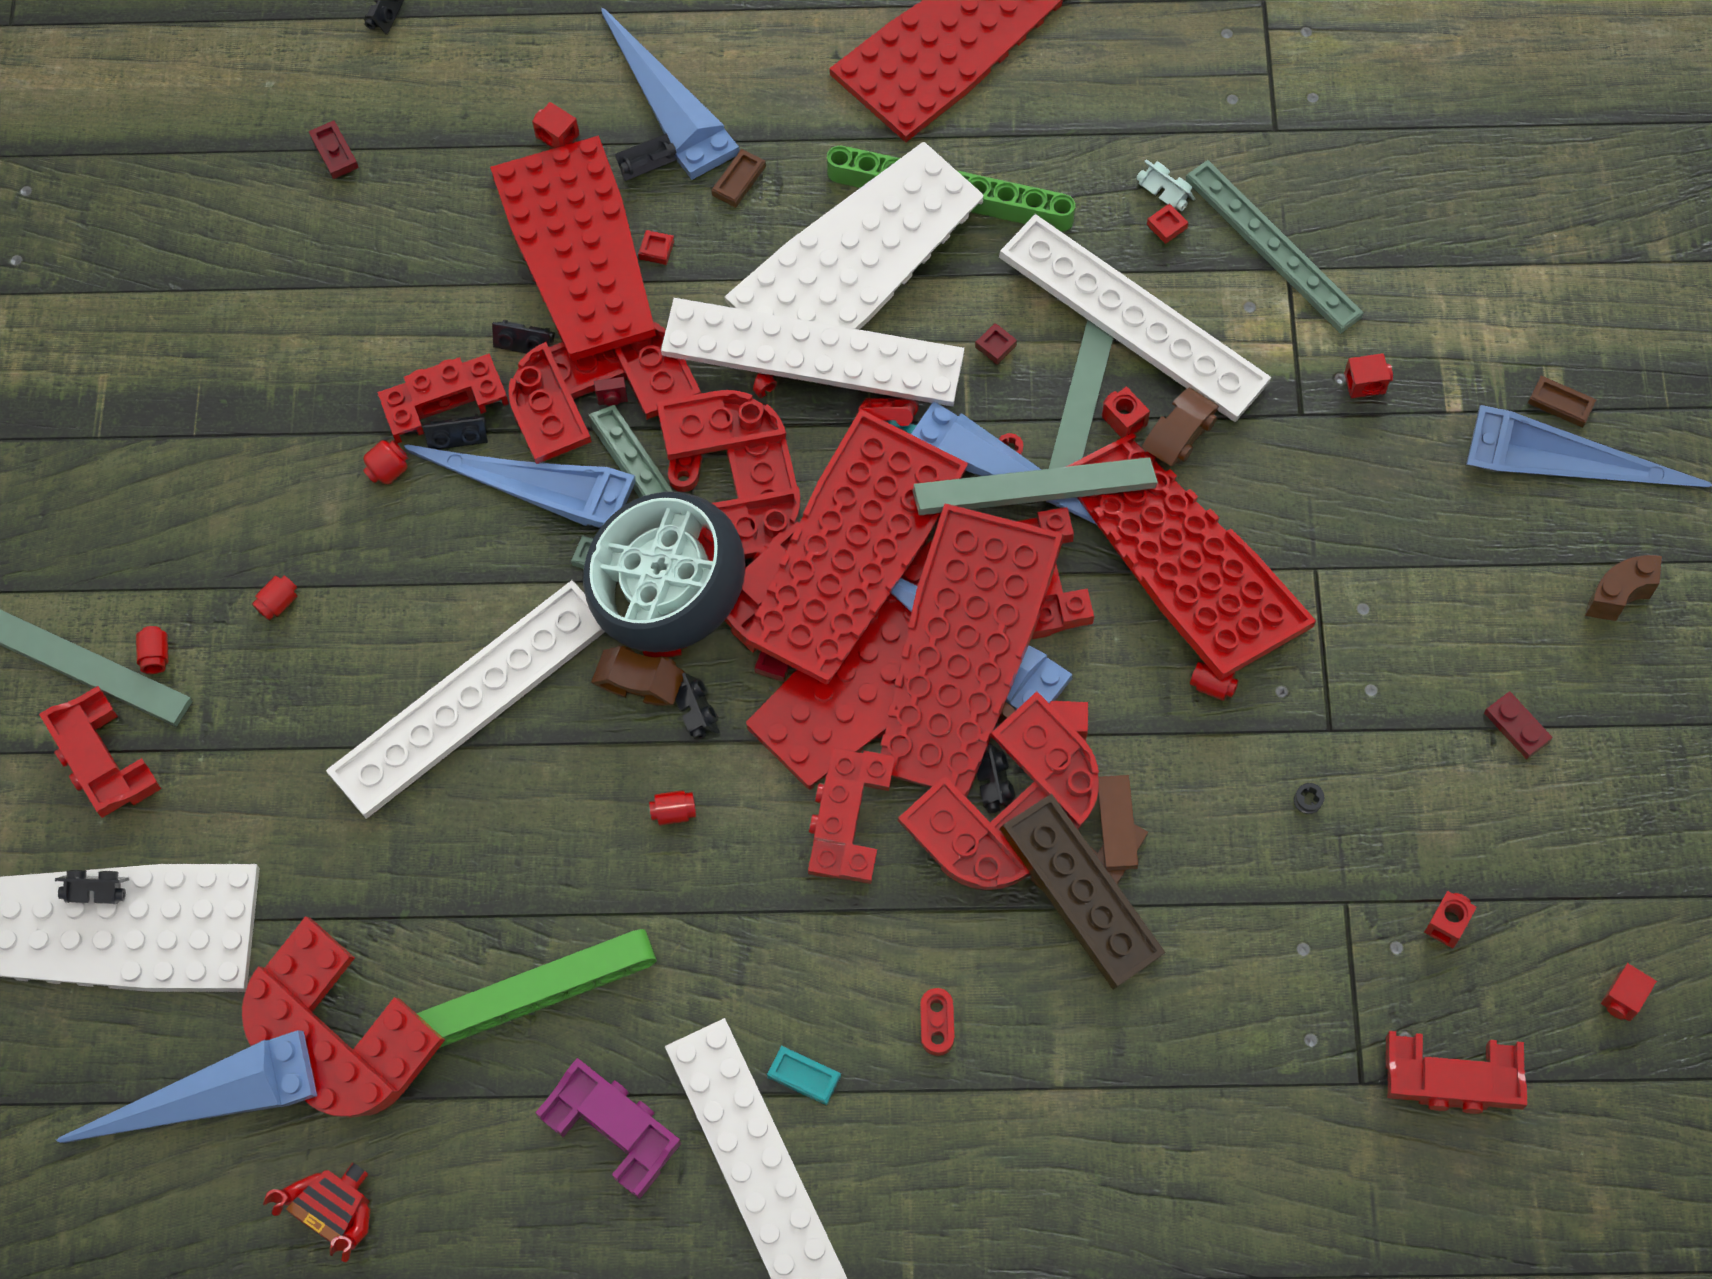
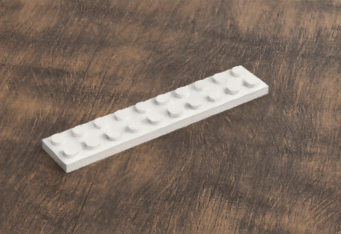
[999,214,1271,422]
[661,298,964,407]
[326,580,605,819]
[665,1018,847,1279]

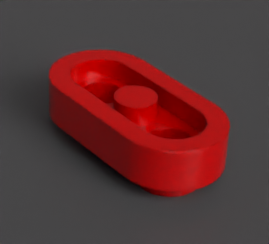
[668,454,703,492]
[920,988,954,1056]

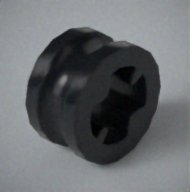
[1294,783,1325,814]

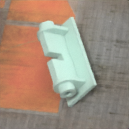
[1136,159,1195,211]

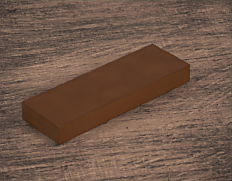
[1098,775,1138,871]

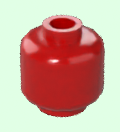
[363,440,409,485]

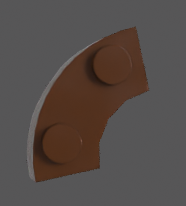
[1142,387,1219,466]
[1585,555,1662,621]
[591,645,685,706]

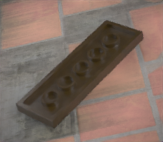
[999,794,1166,990]

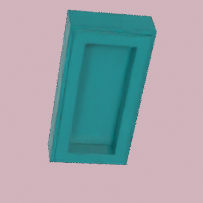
[767,1046,841,1106]

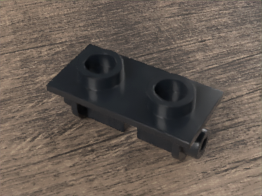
[364,0,404,35]
[614,133,677,181]
[492,319,555,354]
[423,414,488,450]
[675,672,720,740]
[977,744,1015,813]
[55,870,129,904]

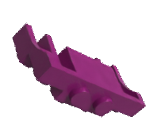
[535,1058,681,1200]

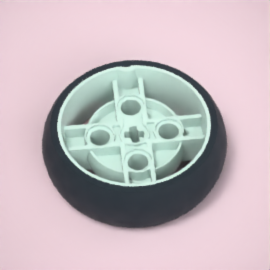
[583,491,745,652]

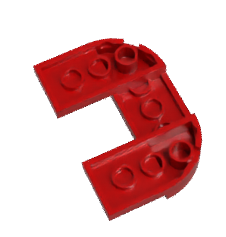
[509,322,701,464]
[656,390,800,562]
[897,691,1099,890]
[242,916,445,1118]

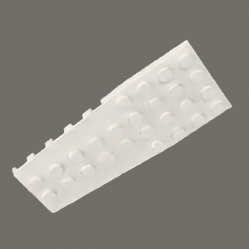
[725,142,983,330]
[0,864,260,992]

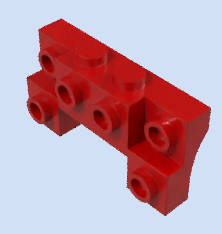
[377,353,509,444]
[1017,507,1094,640]
[724,521,799,653]
[39,686,161,818]
[808,747,895,884]
[1386,1031,1527,1114]

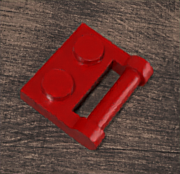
[859,398,919,426]

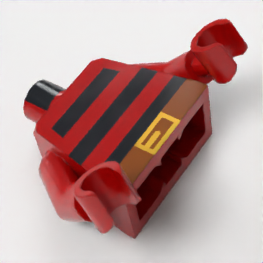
[263,1163,370,1262]

